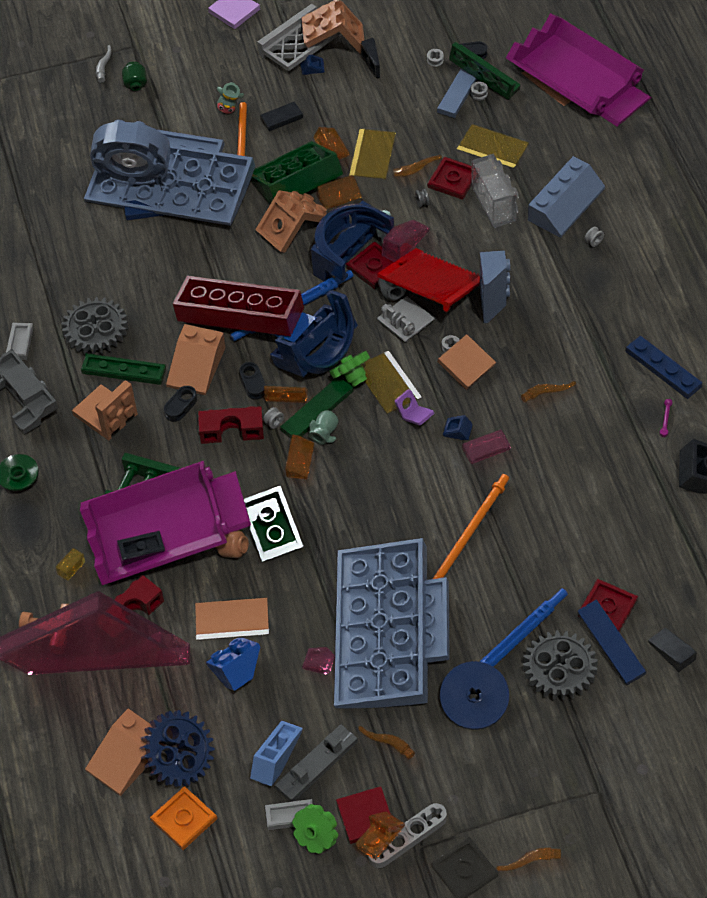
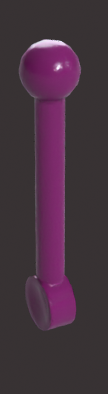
[660,399,673,437]

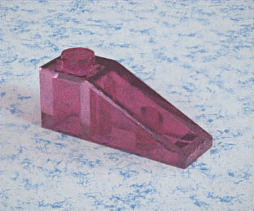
[382,220,430,262]

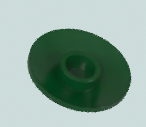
[0,454,39,491]

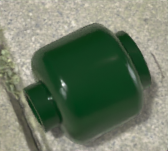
[122,62,147,91]

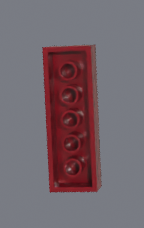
[173,276,304,336]

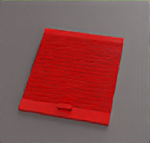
[377,248,480,312]

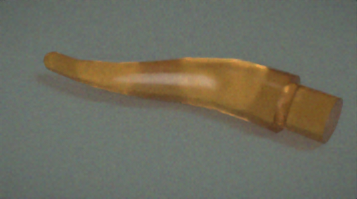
[393,155,442,177]
[521,381,576,402]
[358,726,415,759]
[496,847,561,871]

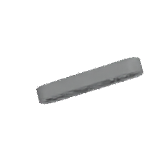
[368,803,447,868]

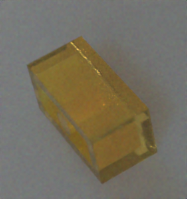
[56,548,85,580]

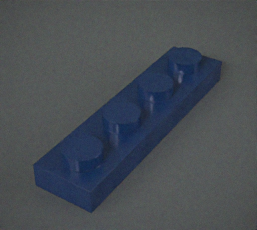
[626,336,702,399]

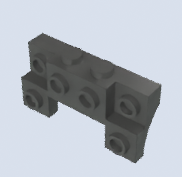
[0,349,58,434]

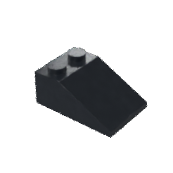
[679,439,707,494]

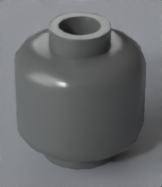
[379,278,407,301]

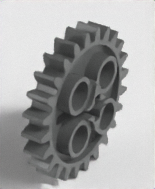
[61,297,128,354]
[523,630,598,700]

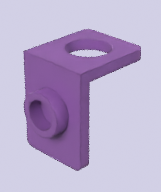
[395,389,434,425]

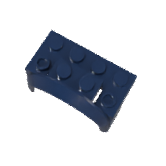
[311,200,394,281]
[270,290,358,377]

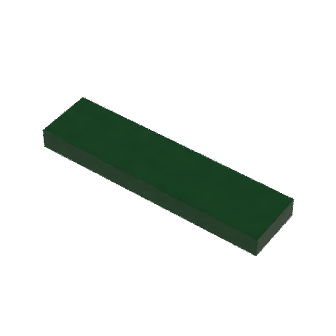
[81,353,166,385]
[280,377,354,442]

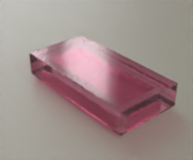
[463,430,510,464]

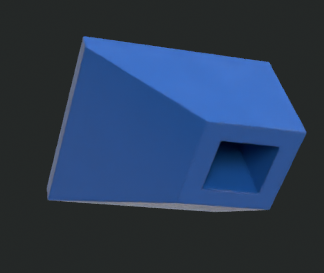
[206,638,260,691]

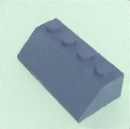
[528,156,605,238]

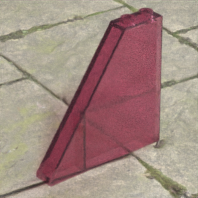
[0,591,190,675]

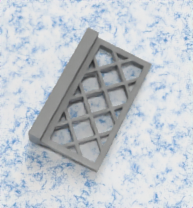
[257,4,341,71]

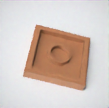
[437,334,496,390]

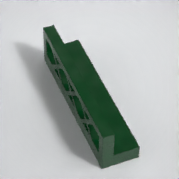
[449,42,521,100]

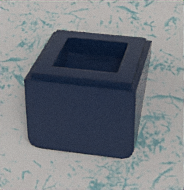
[301,54,325,75]
[443,415,473,440]

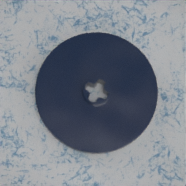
[440,661,509,730]

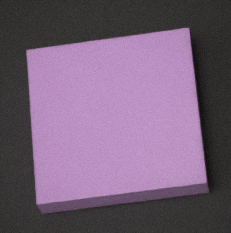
[208,0,260,29]

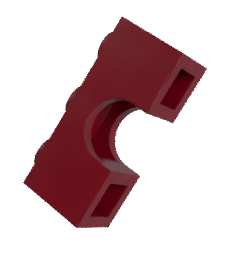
[198,406,264,444]
[95,575,164,645]

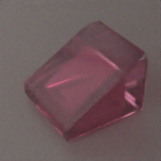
[302,647,335,674]

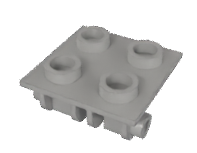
[377,296,435,342]

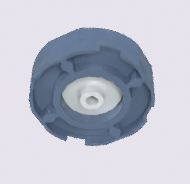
[90,120,171,185]

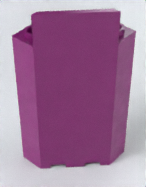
[506,13,652,127]
[80,461,252,585]

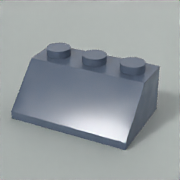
[480,251,510,323]

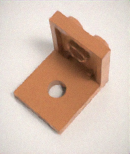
[302,0,364,53]
[255,190,327,253]
[72,380,138,441]

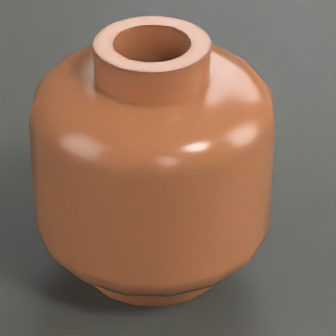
[215,530,249,558]

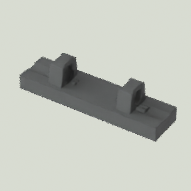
[275,724,358,802]

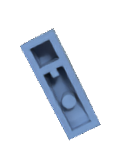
[250,721,303,786]

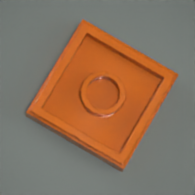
[150,786,217,850]

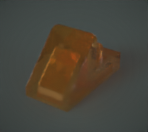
[356,812,405,860]

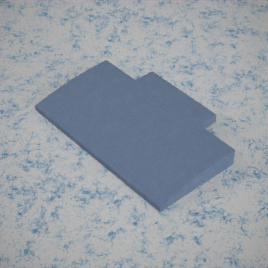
[84,130,255,226]
[334,538,450,708]

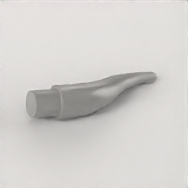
[96,45,111,83]

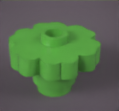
[329,351,370,387]
[292,804,338,854]

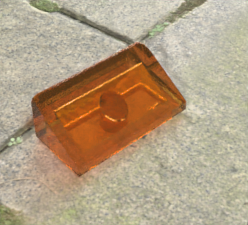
[314,127,350,159]
[317,175,361,209]
[264,386,308,403]
[286,434,315,479]

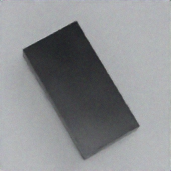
[260,101,303,131]

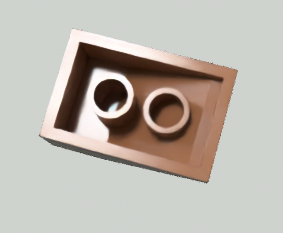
[166,324,226,395]
[85,709,166,796]

